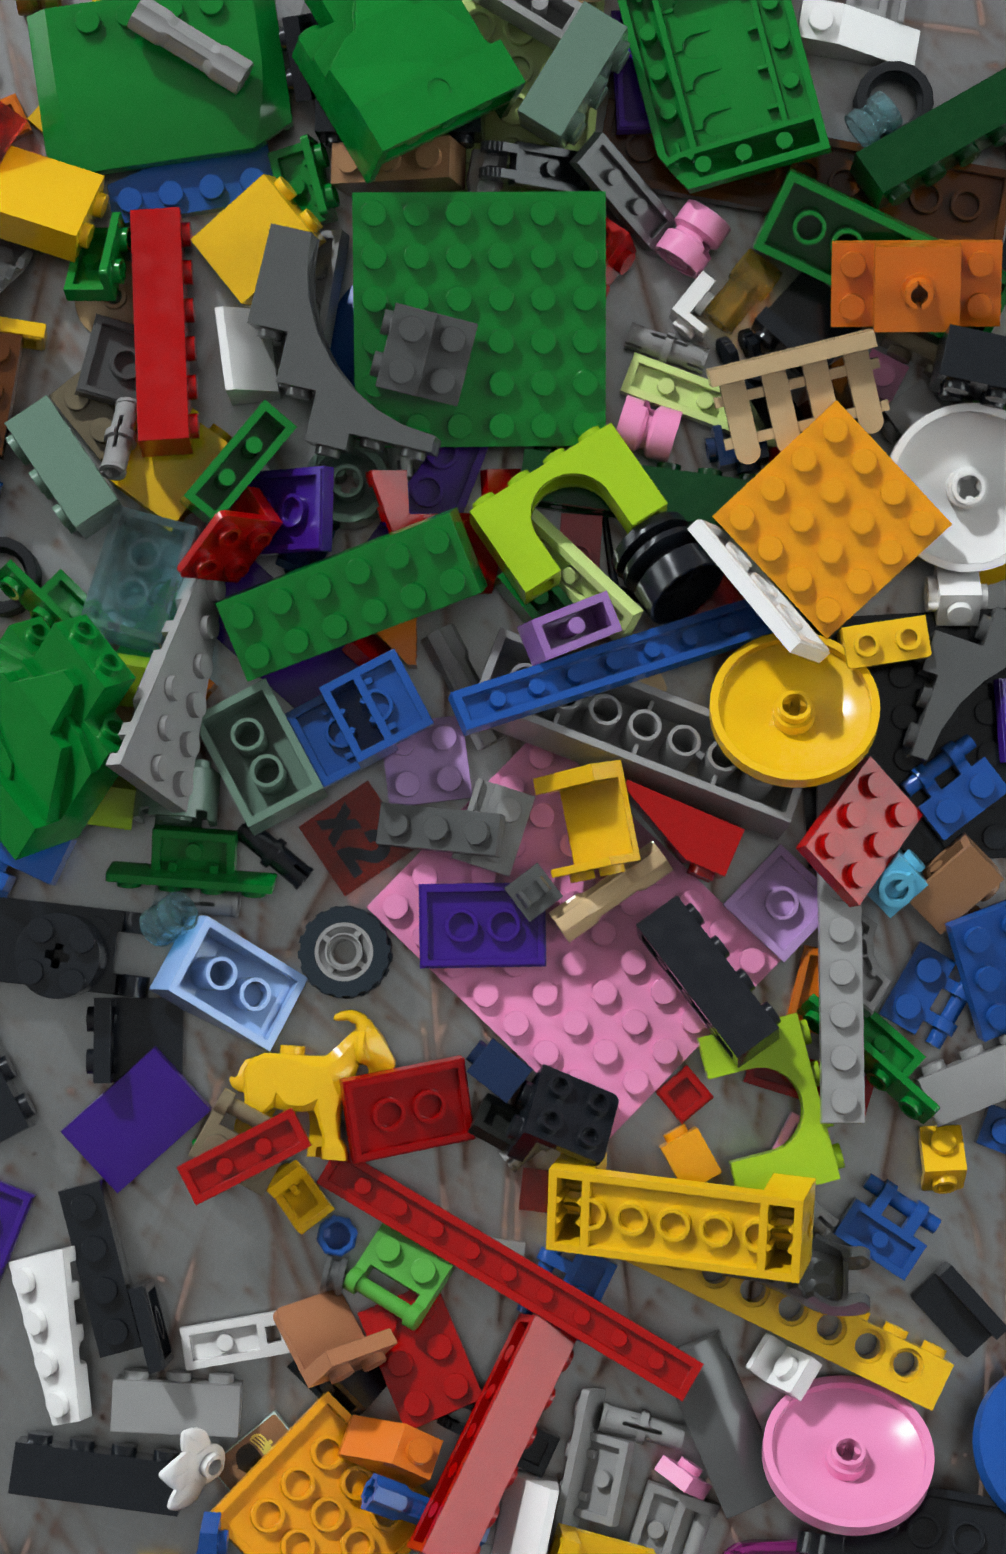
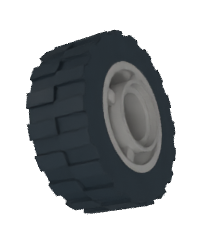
[298,905,393,999]

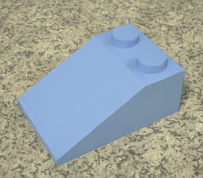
[149,915,308,1052]

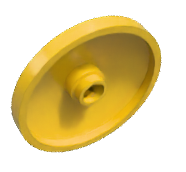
[709,633,880,788]

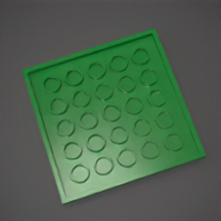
[352,191,606,448]

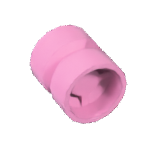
[654,199,731,279]
[616,395,683,462]

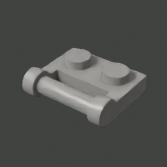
[628,1480,721,1554]

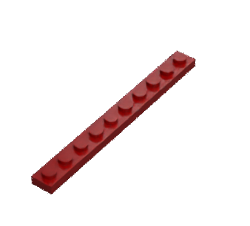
[316,1152,704,1402]

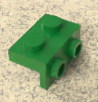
[267,134,340,225]
[63,212,131,301]

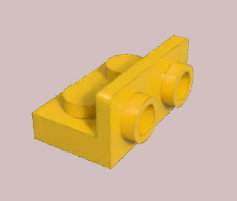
[836,615,932,669]

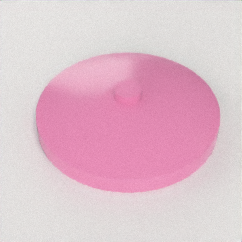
[762,1375,935,1536]

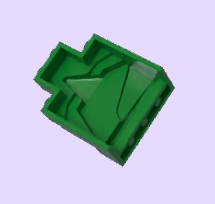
[292,0,526,184]
[0,614,136,860]

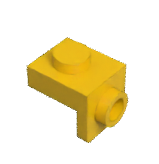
[918,1125,967,1194]
[266,1160,335,1235]

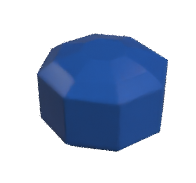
[316,1215,358,1257]

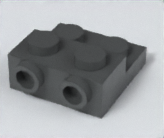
[369,303,478,406]

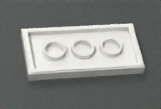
[687,519,830,663]

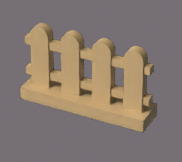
[706,329,890,464]

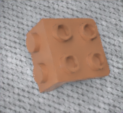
[273,1289,398,1388]

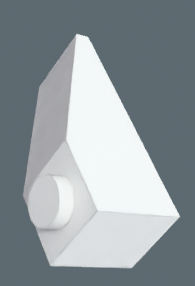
[797,0,921,66]

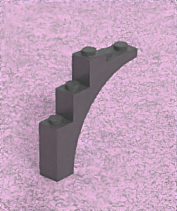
[247,223,441,462]
[903,607,1006,763]

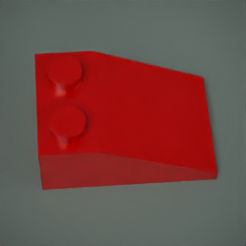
[625,779,745,883]

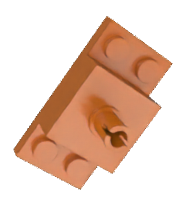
[831,240,1003,332]

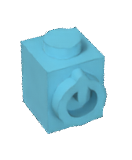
[867,849,928,918]

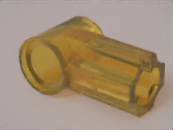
[703,248,783,335]

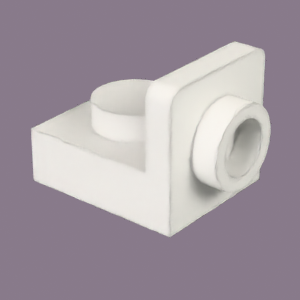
[669,271,716,342]
[746,1333,822,1401]

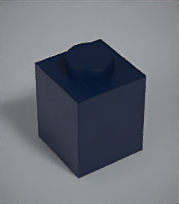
[466,1038,532,1103]

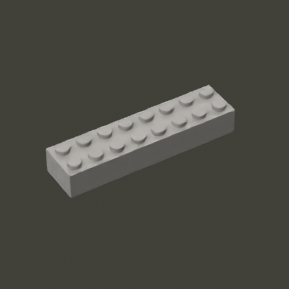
[478,627,802,840]

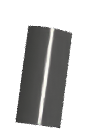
[676,1329,776,1519]

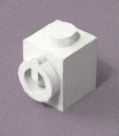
[924,566,988,626]

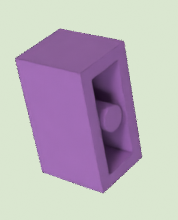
[517,591,622,666]

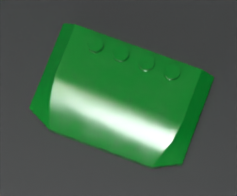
[27,0,294,175]
[617,0,832,194]

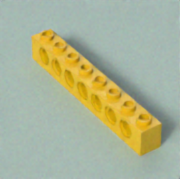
[625,1260,954,1411]

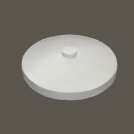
[889,403,1006,572]

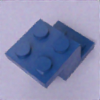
[285,648,434,789]

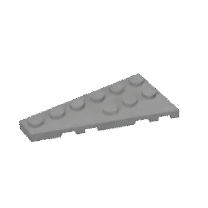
[105,577,226,813]

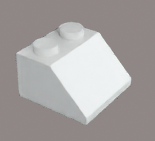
[215,306,282,406]
[484,1469,559,1554]

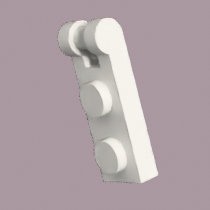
[179,1310,290,1371]

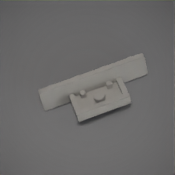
[548,1388,636,1551]

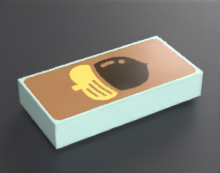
[218,1409,290,1491]

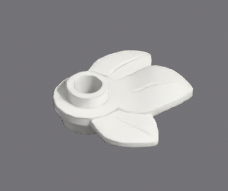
[158,1427,225,1511]

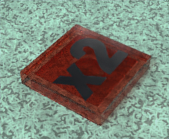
[299,780,414,897]

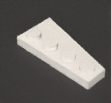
[8,1245,92,1426]

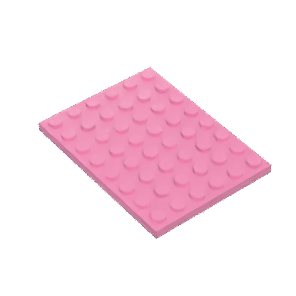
[366,743,781,1139]

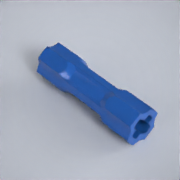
[361,1473,491,1546]

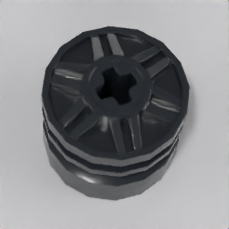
[611,511,724,624]

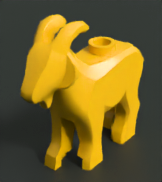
[229,1010,396,1161]

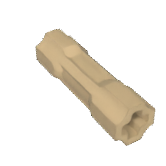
[549,840,673,943]

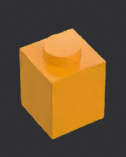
[658,1123,722,1182]

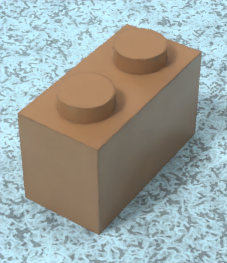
[910,832,1004,935]

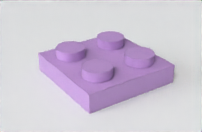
[384,716,472,805]
[723,844,818,963]

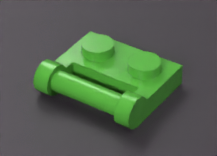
[342,1223,455,1331]

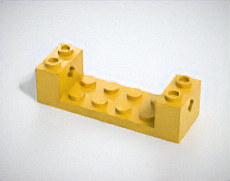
[546,1152,816,1284]

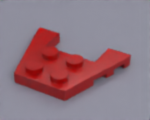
[365,468,521,595]

